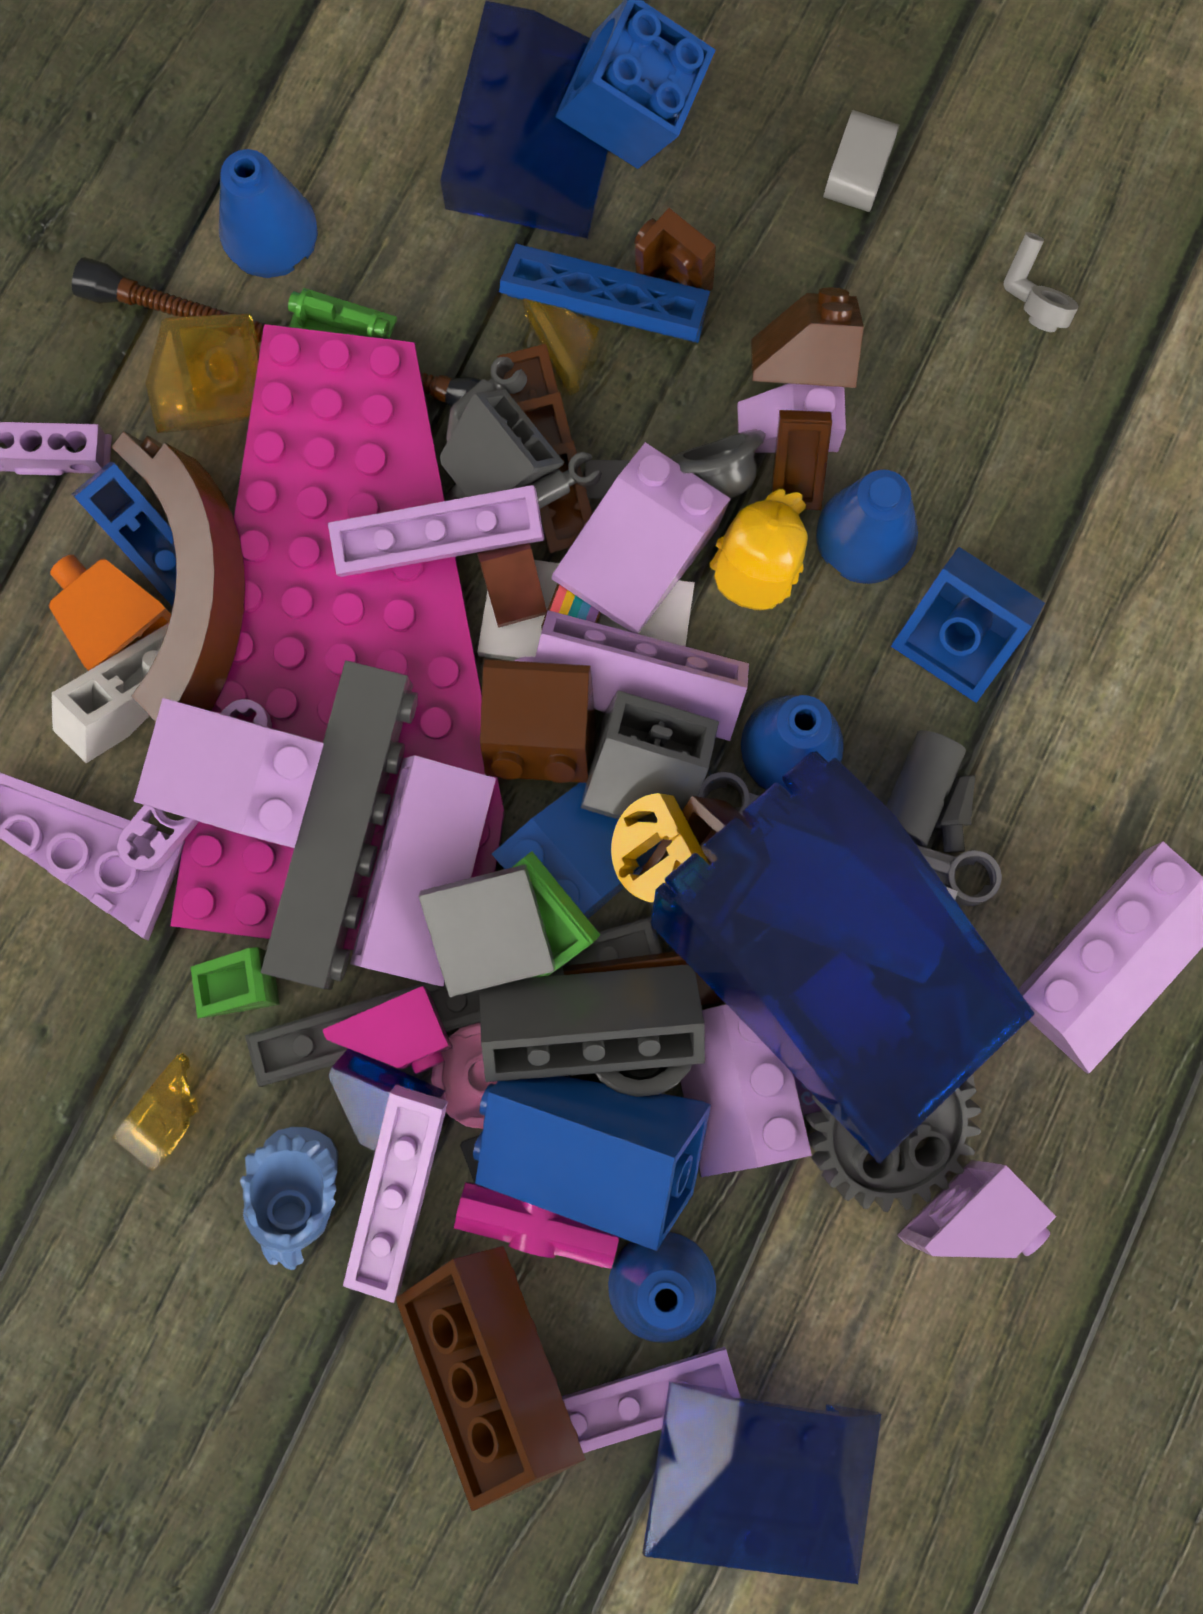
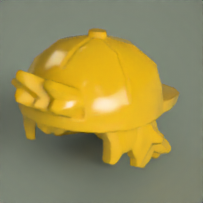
[710,489,808,610]

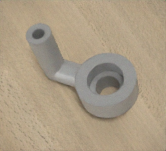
[1004,232,1079,332]

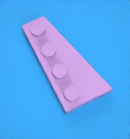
[0,773,185,940]

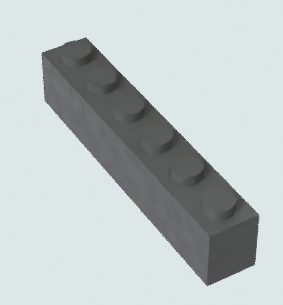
[261,660,418,990]

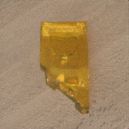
[112,1053,198,1172]

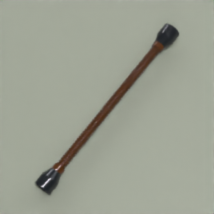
[71,257,482,407]

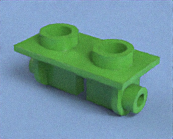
[288,288,397,339]

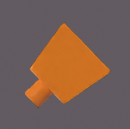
[48,555,171,671]

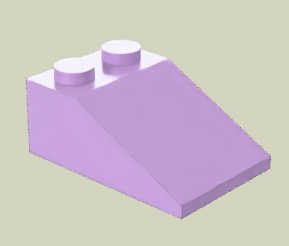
[551,442,731,634]
[134,698,324,848]

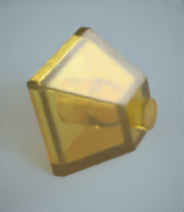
[146,314,260,434]

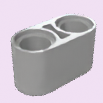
[823,110,899,212]

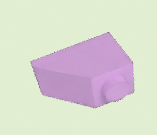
[737,383,846,453]

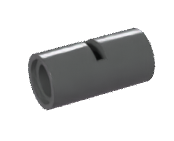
[878,730,966,847]

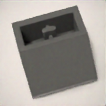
[580,690,719,823]

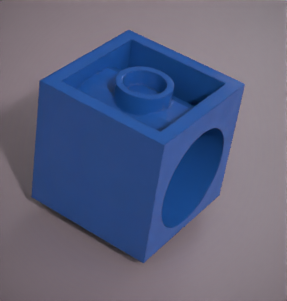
[555,0,716,169]

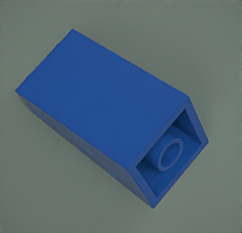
[473,1076,711,1251]

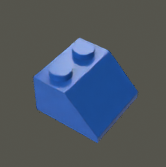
[891,547,1045,703]

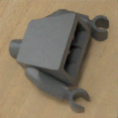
[440,357,602,509]

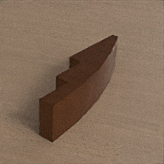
[497,344,592,553]

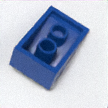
[492,782,661,919]

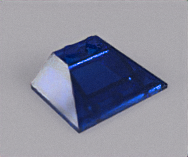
[642,1381,882,1584]

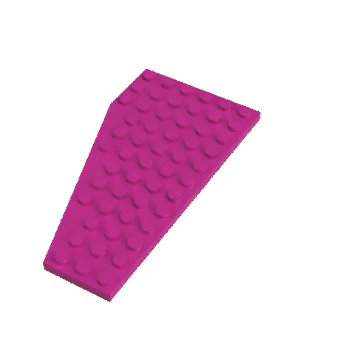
[170,324,505,950]

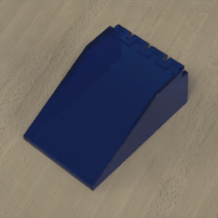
[650,751,1035,1164]

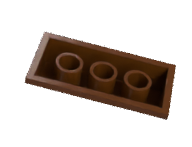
[396,1246,586,1511]

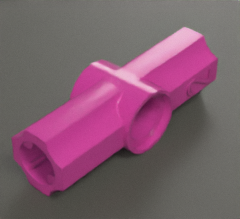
[454,1182,620,1269]

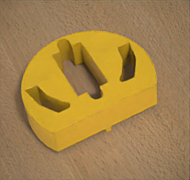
[611,793,713,903]

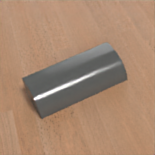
[479,964,705,1082]

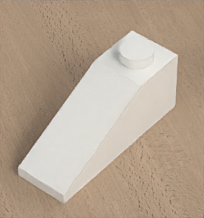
[52,623,169,763]

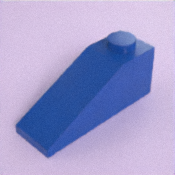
[72,461,177,607]

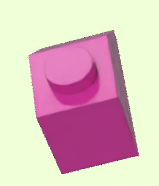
[323,986,453,1074]

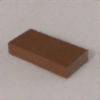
[771,410,832,511]

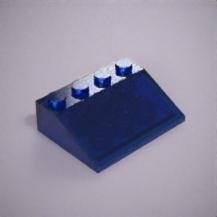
[440,1,609,239]

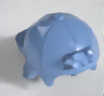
[240,1127,338,1270]

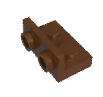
[634,208,716,291]

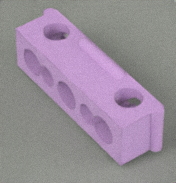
[0,422,112,476]

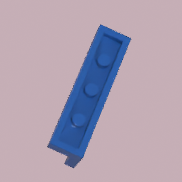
[499,244,710,343]

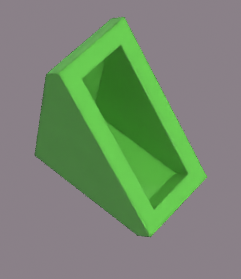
[190,947,280,1019]

